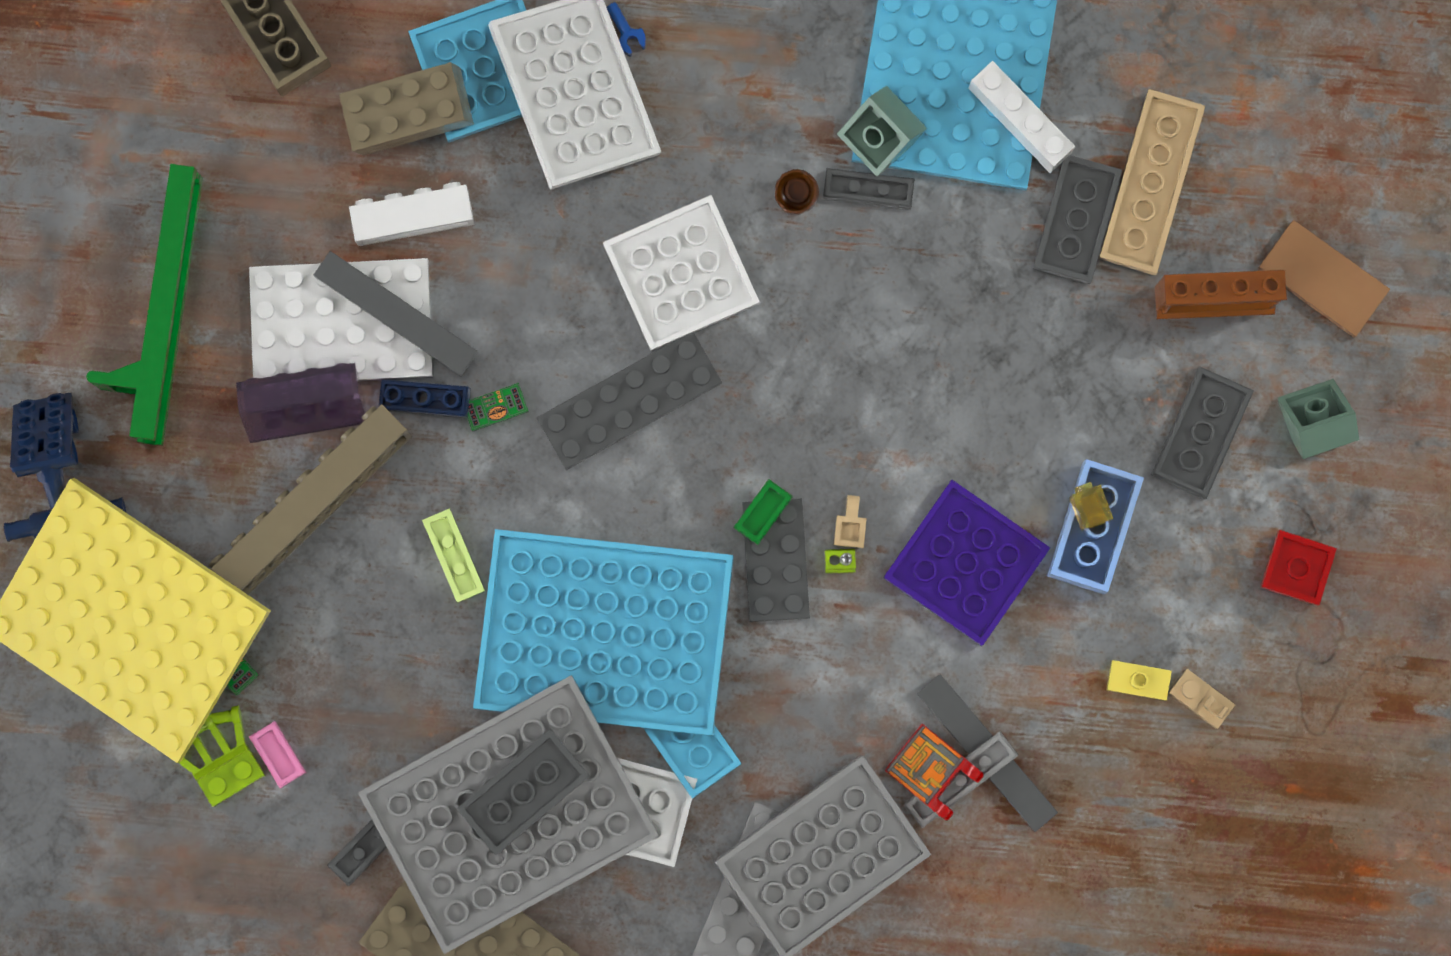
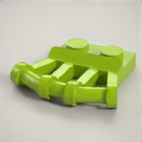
[179,705,266,807]

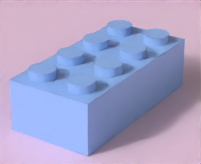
[1047,459,1144,595]

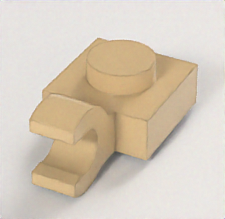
[834,495,867,548]

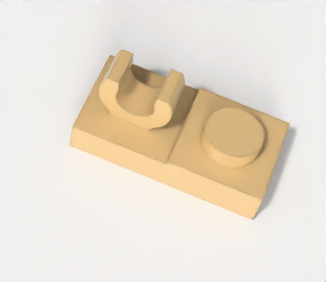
[1168,669,1235,729]

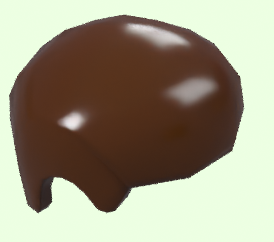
[775,169,819,215]

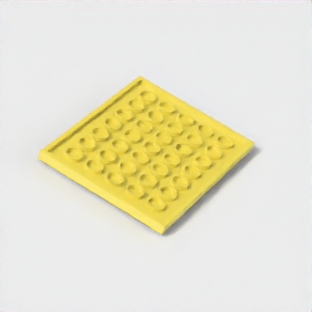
[0,478,271,763]

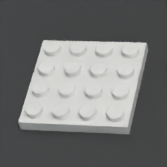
[603,195,760,352]

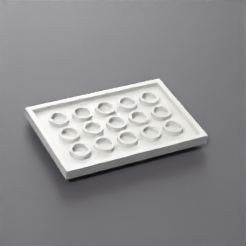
[488,0,661,190]
[249,258,433,386]

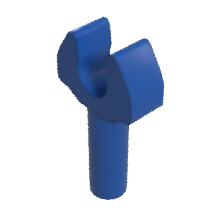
[606,2,646,57]

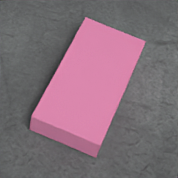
[249,721,307,788]

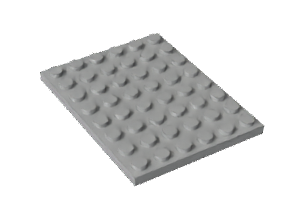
[358,675,659,954]

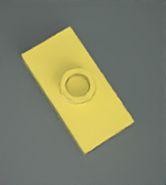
[1106,660,1172,701]

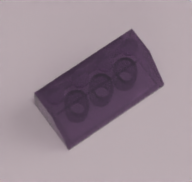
[236,363,366,443]

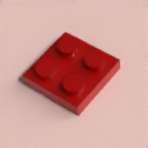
[1260,530,1337,606]

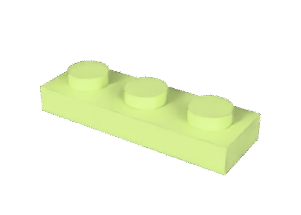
[422,508,486,603]

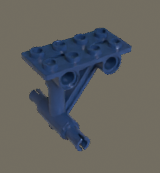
[3,393,127,542]

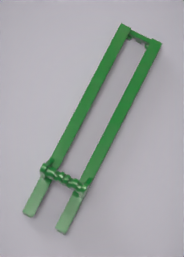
[86,164,203,446]

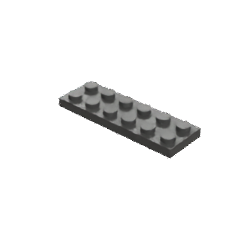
[537,332,722,470]

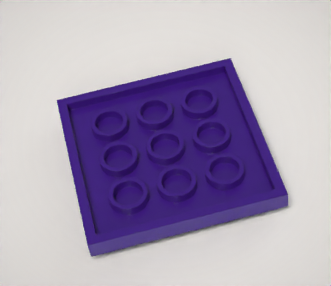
[883,480,1050,647]

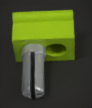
[825,549,856,573]

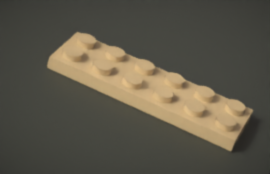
[1099,89,1205,276]

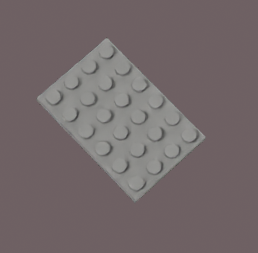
[714,755,931,956]

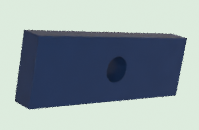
[378,379,471,418]

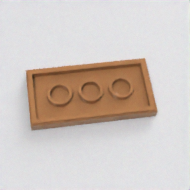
[1257,220,1390,338]

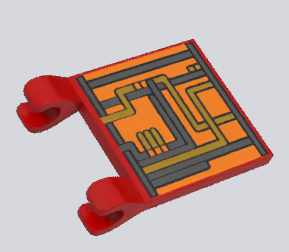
[885,724,984,821]

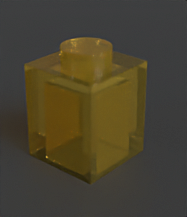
[1069,482,1114,531]

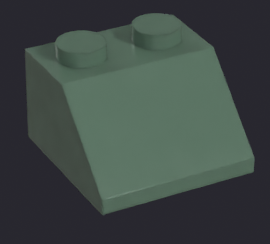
[837,85,927,177]
[1278,379,1359,459]

